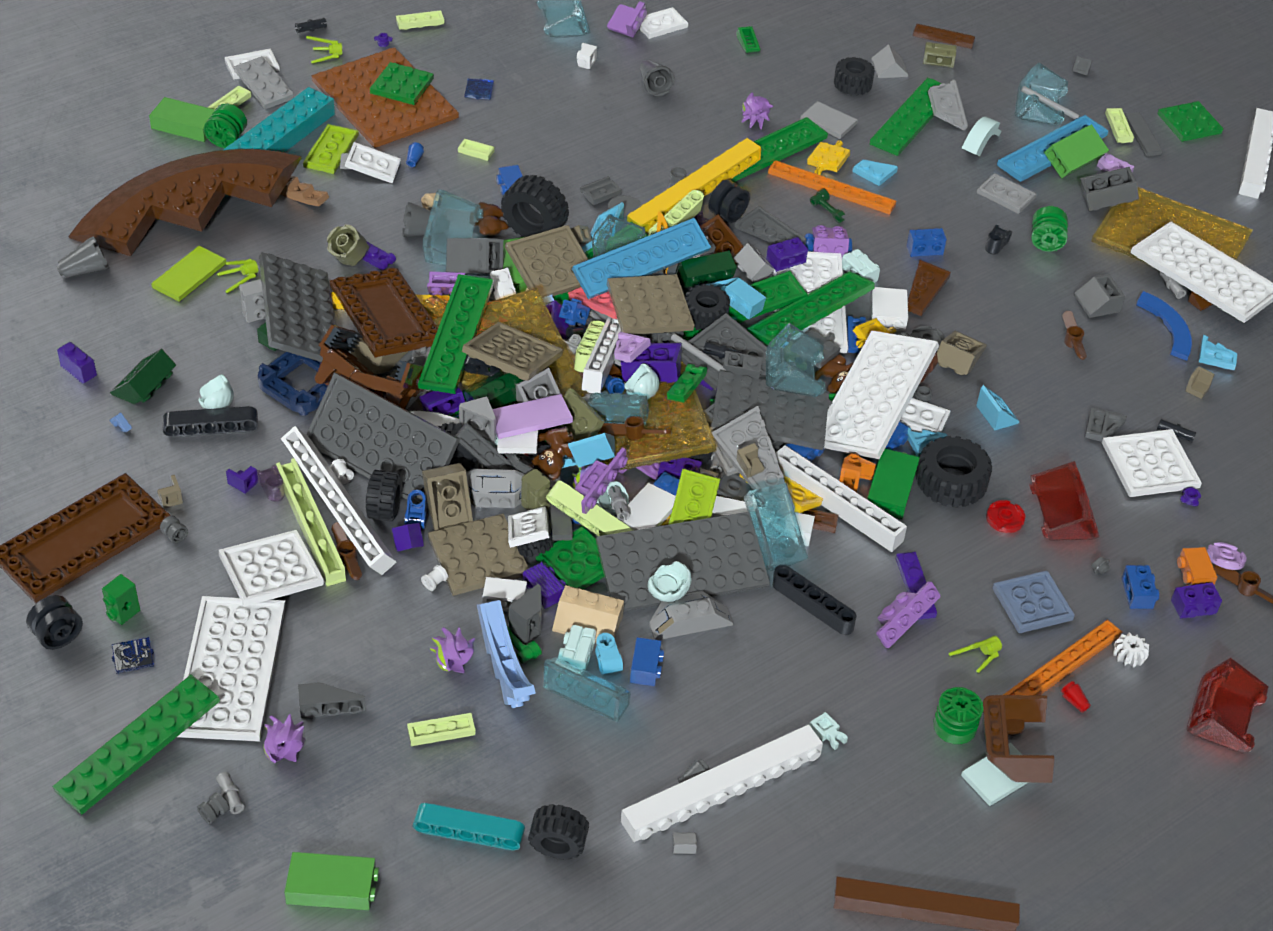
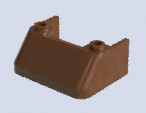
[983,695,1055,783]

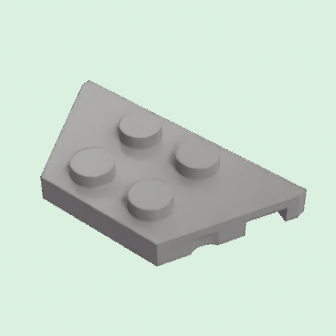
[928,80,968,130]

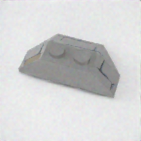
[466,469,526,508]
[649,591,733,640]

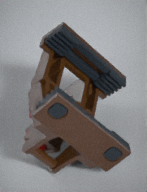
[315,325,424,409]

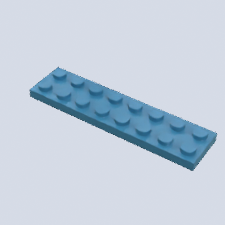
[997,115,1109,182]
[572,218,711,300]

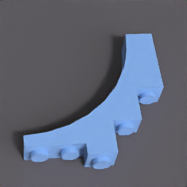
[477,600,536,708]

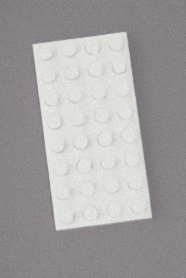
[1130,222,1273,323]
[773,252,848,353]
[824,331,939,459]
[178,596,286,741]

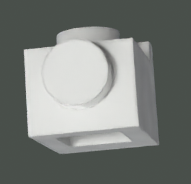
[577,43,597,69]

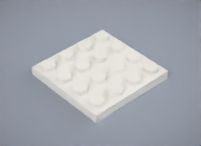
[1102,429,1202,497]
[219,530,324,607]

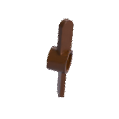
[1062,311,1087,360]
[600,416,671,440]
[331,522,362,580]
[1214,565,1273,604]

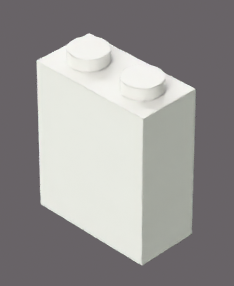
[870,287,908,331]

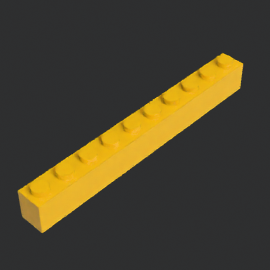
[627,138,761,234]

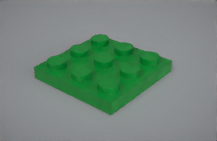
[370,62,434,105]
[1157,101,1224,142]
[536,526,604,590]

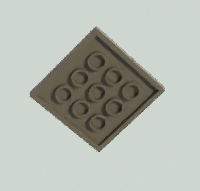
[505,225,588,302]
[607,274,694,335]
[462,322,563,381]
[428,514,529,596]

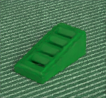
[736,26,761,53]

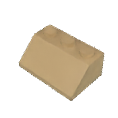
[552,585,624,643]

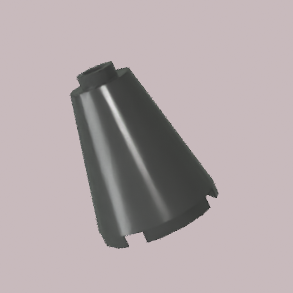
[640,60,675,96]
[402,202,450,237]
[56,236,110,278]

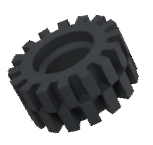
[517,530,554,557]

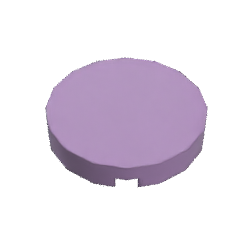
[1207,542,1247,570]

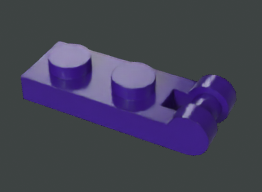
[362,242,396,270]

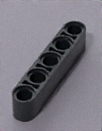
[163,406,258,437]
[772,565,857,635]

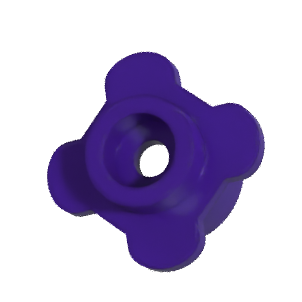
[374,33,393,47]
[1180,487,1201,506]

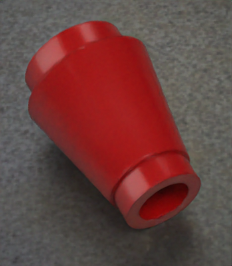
[1061,681,1091,713]

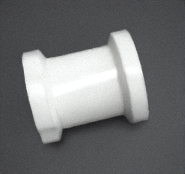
[330,459,354,484]
[421,565,448,591]

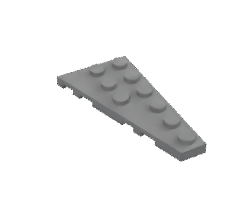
[711,406,795,521]

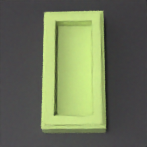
[458,139,495,161]

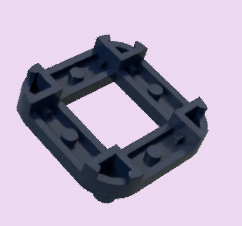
[258,352,343,416]

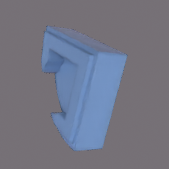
[110,413,132,432]

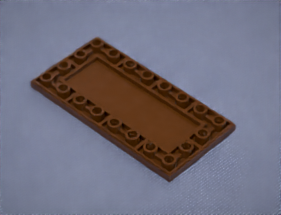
[330,268,438,358]
[0,473,171,604]

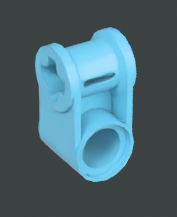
[595,633,623,675]

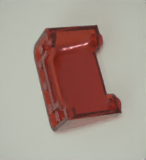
[1029,461,1100,541]
[1186,658,1269,753]

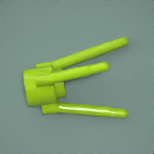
[306,36,342,64]
[217,258,259,293]
[949,635,1002,673]

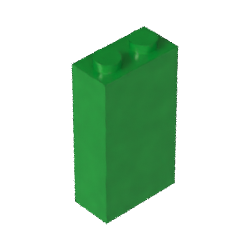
[867,449,920,520]

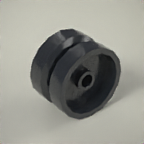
[708,179,750,223]
[26,595,83,650]

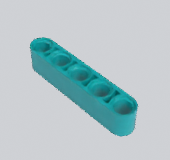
[412,803,525,850]

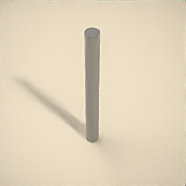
[1021,86,1079,120]
[671,333,726,371]

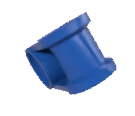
[404,490,427,529]

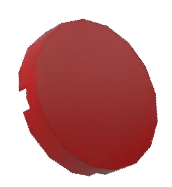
[986,500,1026,533]

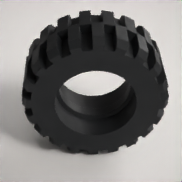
[501,175,569,238]
[916,436,992,507]

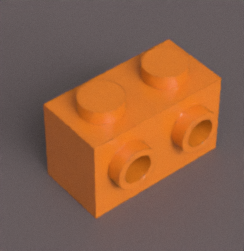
[1177,547,1217,586]

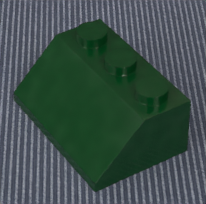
[677,251,737,288]
[110,348,176,404]
[462,370,523,409]

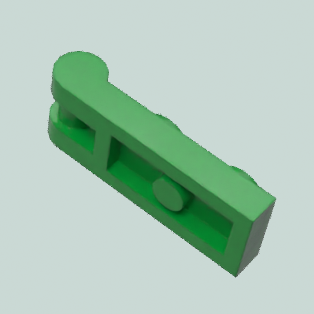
[667,364,707,403]

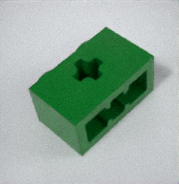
[102,574,141,625]

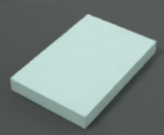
[961,742,1029,806]

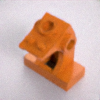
[839,453,876,493]

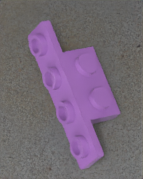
[575,448,628,514]
[876,581,940,648]

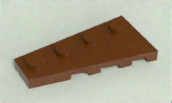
[908,260,951,316]

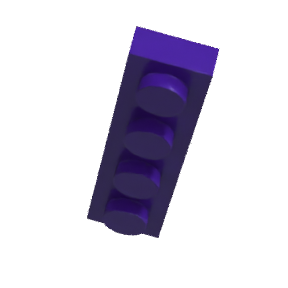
[896,552,937,620]

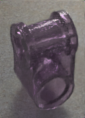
[257,465,285,501]

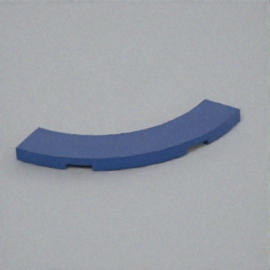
[1136,291,1192,361]

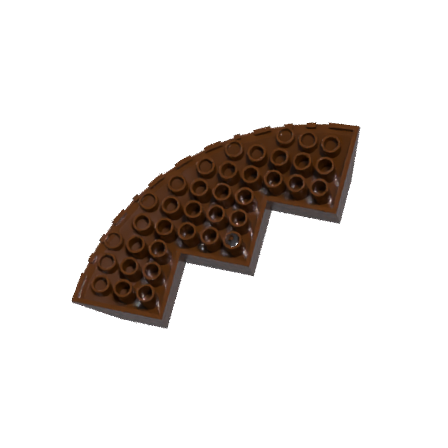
[69,149,302,256]

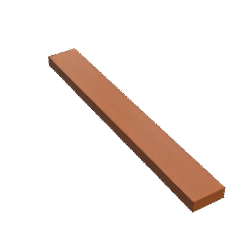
[768,160,897,215]
[1003,619,1123,695]

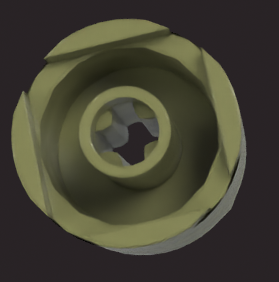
[327,224,369,266]

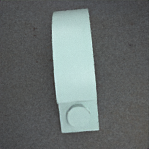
[962,116,1001,156]

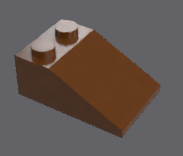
[700,215,744,265]

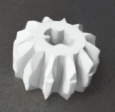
[1113,632,1149,668]

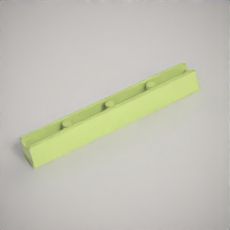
[276,458,346,587]

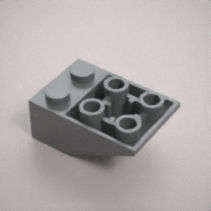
[446,238,503,277]

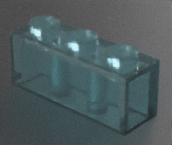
[587,392,649,425]

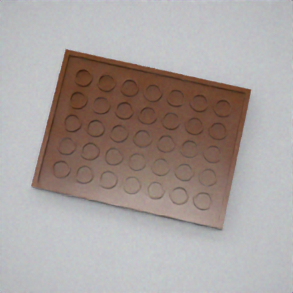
[311,47,459,148]

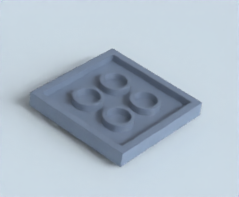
[992,571,1075,633]

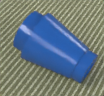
[406,142,424,167]
[604,374,625,396]

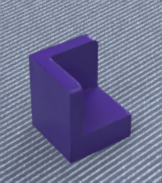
[226,466,258,494]
[392,523,424,552]

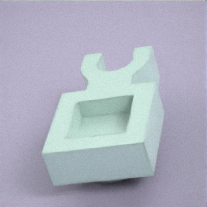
[809,712,848,750]

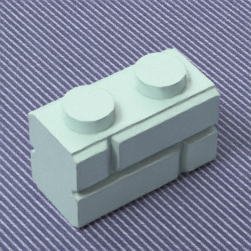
[842,249,880,283]
[558,625,596,674]

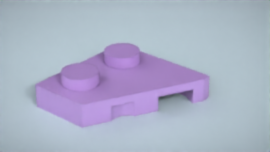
[1097,153,1134,172]
[614,332,651,363]

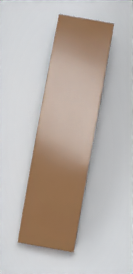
[280,176,329,207]

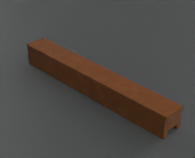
[833,876,1020,931]

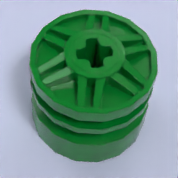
[204,103,247,148]
[1031,206,1068,252]
[933,687,983,745]

